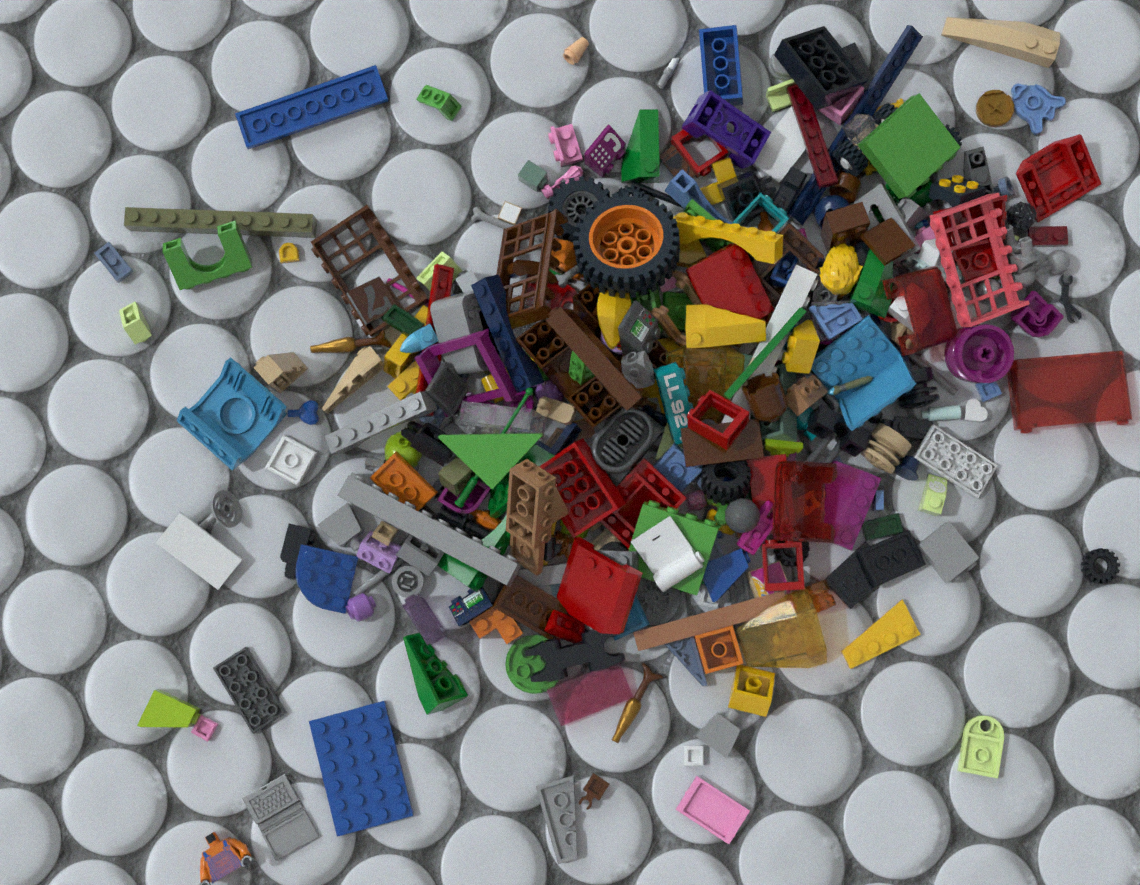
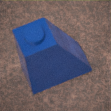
[703,549,751,603]

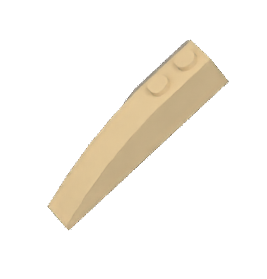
[941,17,1060,68]

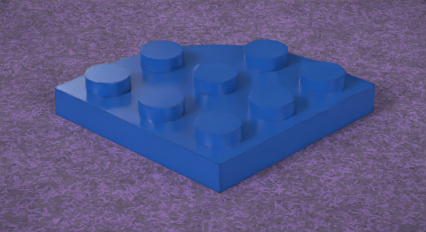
[295,545,358,614]

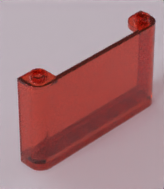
[1007,351,1132,434]

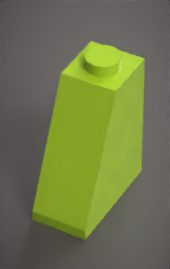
[137,689,201,727]

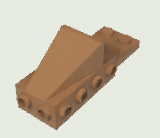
[506,459,568,576]

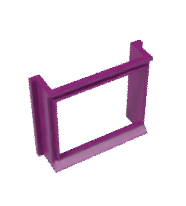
[415,329,517,417]

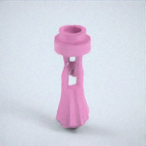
[541,166,583,199]

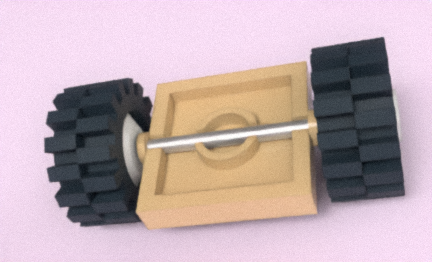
[832,103,898,177]

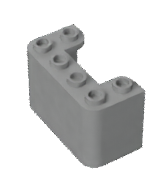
[430,291,504,375]

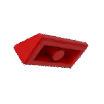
[545,610,584,643]

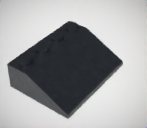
[774,26,868,110]

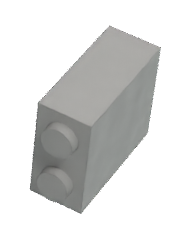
[917,521,979,583]

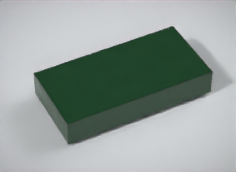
[382,304,425,337]
[862,513,904,541]

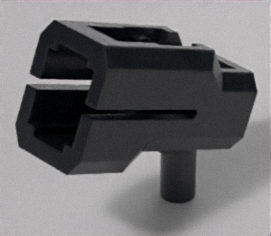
[769,167,807,220]

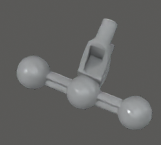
[976,225,1070,302]

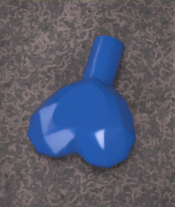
[287,400,319,425]

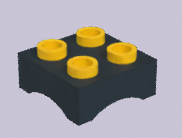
[929,175,986,207]

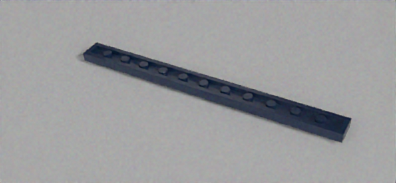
[787,25,923,226]

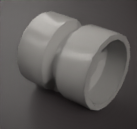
[809,275,837,306]

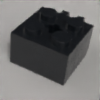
[717,170,776,222]

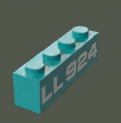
[653,362,694,445]

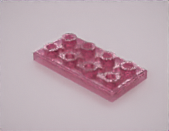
[546,662,633,726]

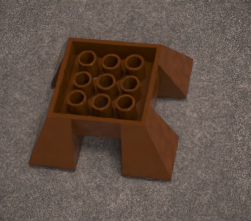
[516,284,677,428]

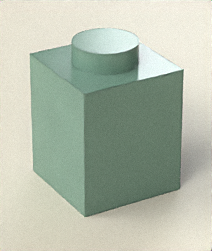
[518,160,548,192]

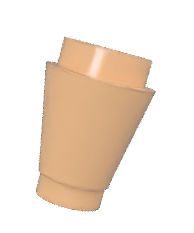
[563,37,589,65]

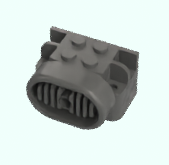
[590,407,665,487]

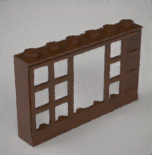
[311,205,429,338]
[496,209,568,330]

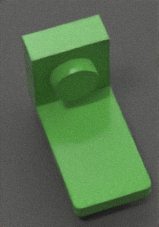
[416,85,462,121]
[569,351,595,385]

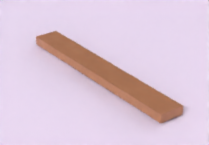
[633,591,789,651]

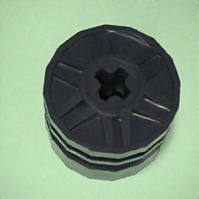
[897,367,940,409]

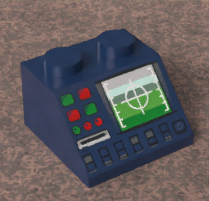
[449,587,493,627]

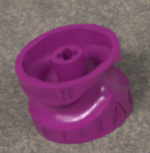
[944,325,1014,383]

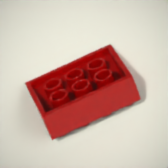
[686,243,774,319]
[539,438,626,538]

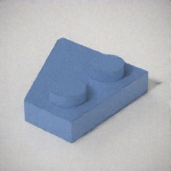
[809,303,863,340]

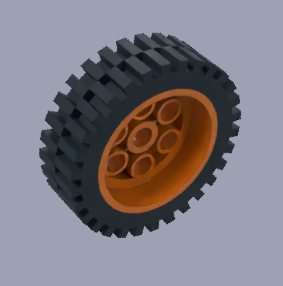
[573,192,680,298]

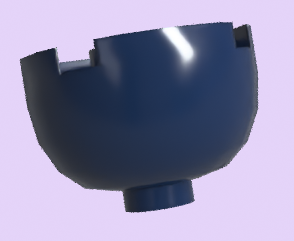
[814,195,850,230]

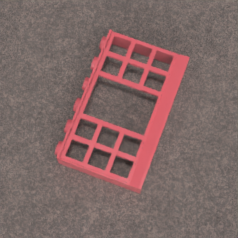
[929,193,1030,327]

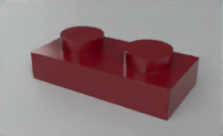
[1027,226,1068,247]

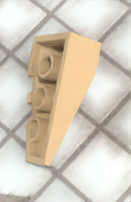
[322,346,384,414]

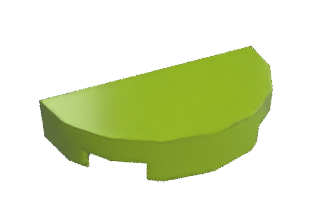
[765,438,803,457]

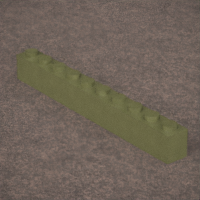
[124,207,317,238]

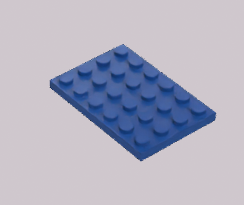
[309,701,414,836]

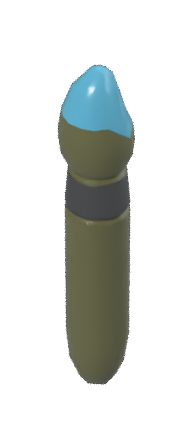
[827,376,873,395]

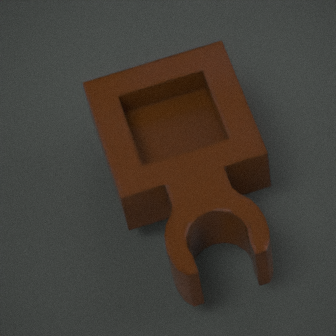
[579,772,610,810]

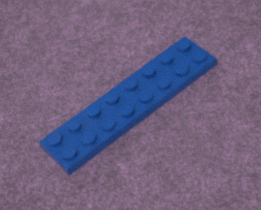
[235,65,389,150]

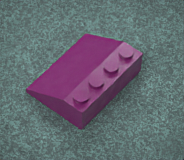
[796,457,881,550]

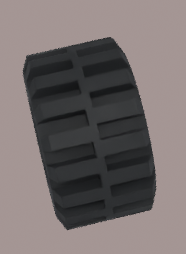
[701,460,751,506]

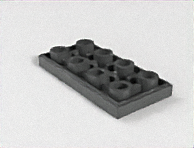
[213,647,287,734]

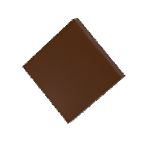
[860,217,916,266]

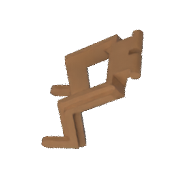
[648,270,743,366]

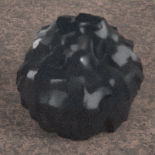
[1006,201,1037,231]

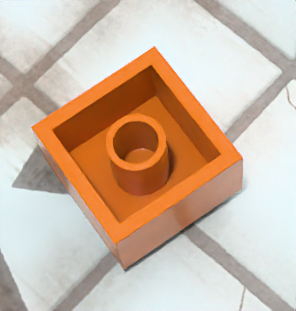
[694,625,744,674]

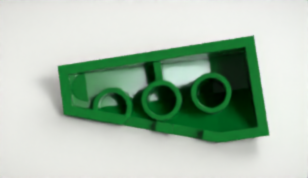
[849,249,893,318]

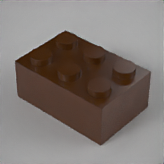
[821,202,870,254]

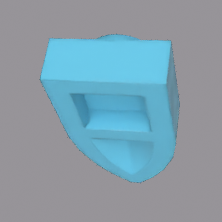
[400,324,438,353]

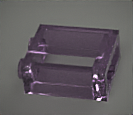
[402,594,448,645]

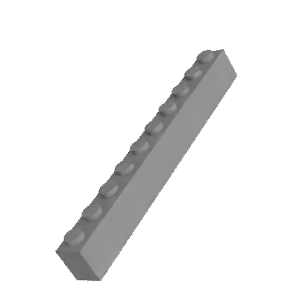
[337,475,521,587]

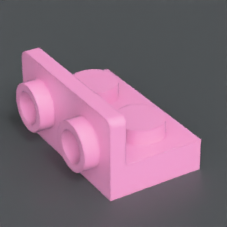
[548,124,583,167]

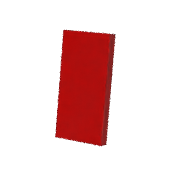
[747,454,796,535]

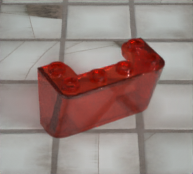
[883,266,957,356]

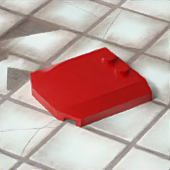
[557,537,643,634]

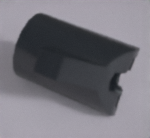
[544,535,562,561]

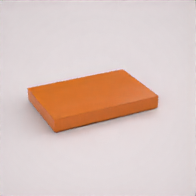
[370,451,437,511]

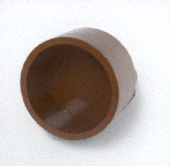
[829,169,865,203]

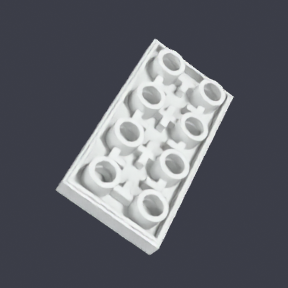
[753,106,825,184]
[913,425,998,498]
[156,512,242,590]

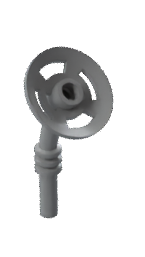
[199,490,242,530]

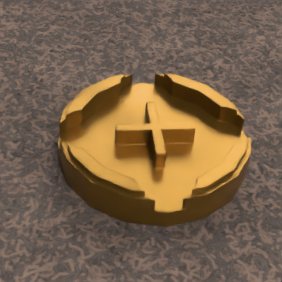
[976,90,1014,128]

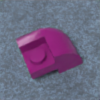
[1010,291,1064,338]
[437,480,491,514]

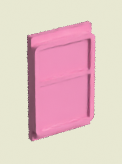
[676,776,750,844]

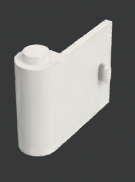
[631,516,705,592]

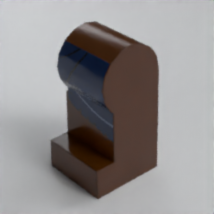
[506,259,540,284]

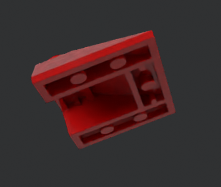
[1016,134,1101,222]
[599,458,687,549]

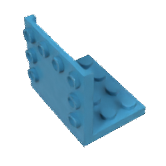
[811,315,916,431]

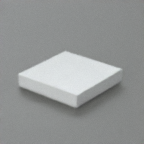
[265,435,318,486]

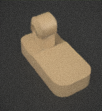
[536,396,576,425]

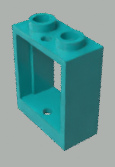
[732,193,789,234]

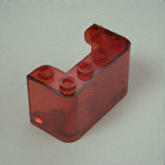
[773,461,838,543]

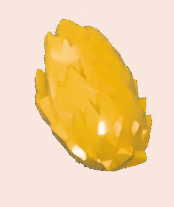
[819,244,863,295]

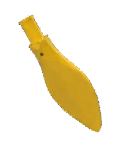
[597,258,631,350]

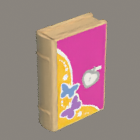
[746,561,798,622]

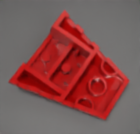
[933,195,1007,282]

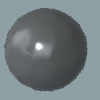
[725,498,760,533]

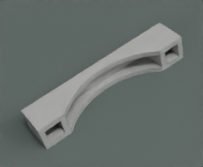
[325,392,437,454]

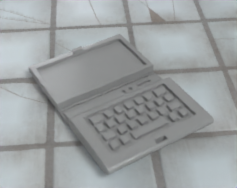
[242,774,319,861]

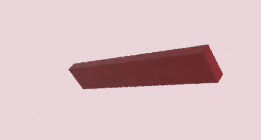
[786,84,838,189]

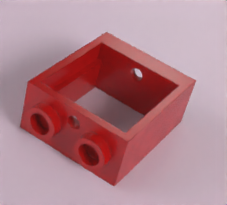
[671,130,728,178]
[687,390,750,450]
[761,538,805,592]

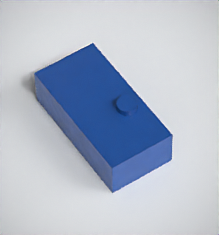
[699,25,744,106]

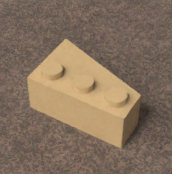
[254,352,309,394]

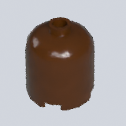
[742,372,787,422]

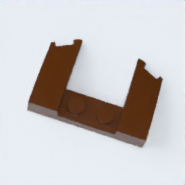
[751,222,824,306]

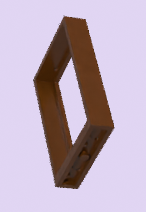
[546,307,650,411]

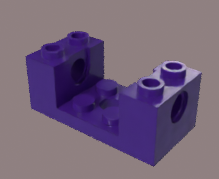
[681,90,771,169]

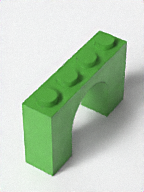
[163,220,252,290]

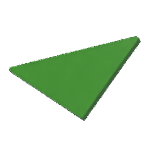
[438,433,543,489]

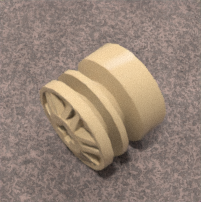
[861,423,912,474]

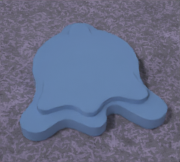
[1011,83,1066,135]

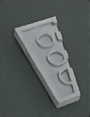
[536,775,577,864]

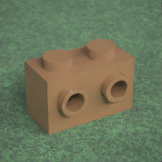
[785,375,828,416]

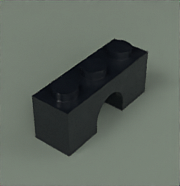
[806,404,870,457]

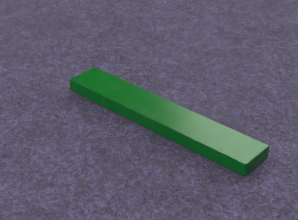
[723,307,807,401]

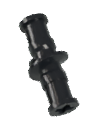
[436,505,493,540]

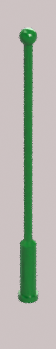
[455,388,533,508]

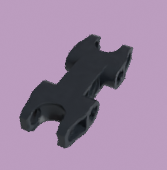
[524,629,625,682]

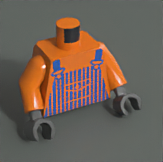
[199,832,257,885]

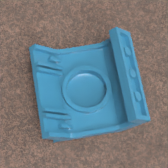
[177,357,287,471]

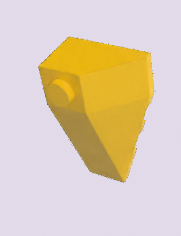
[685,304,766,348]

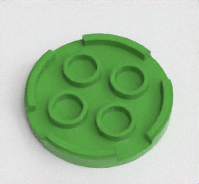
[505,635,559,694]

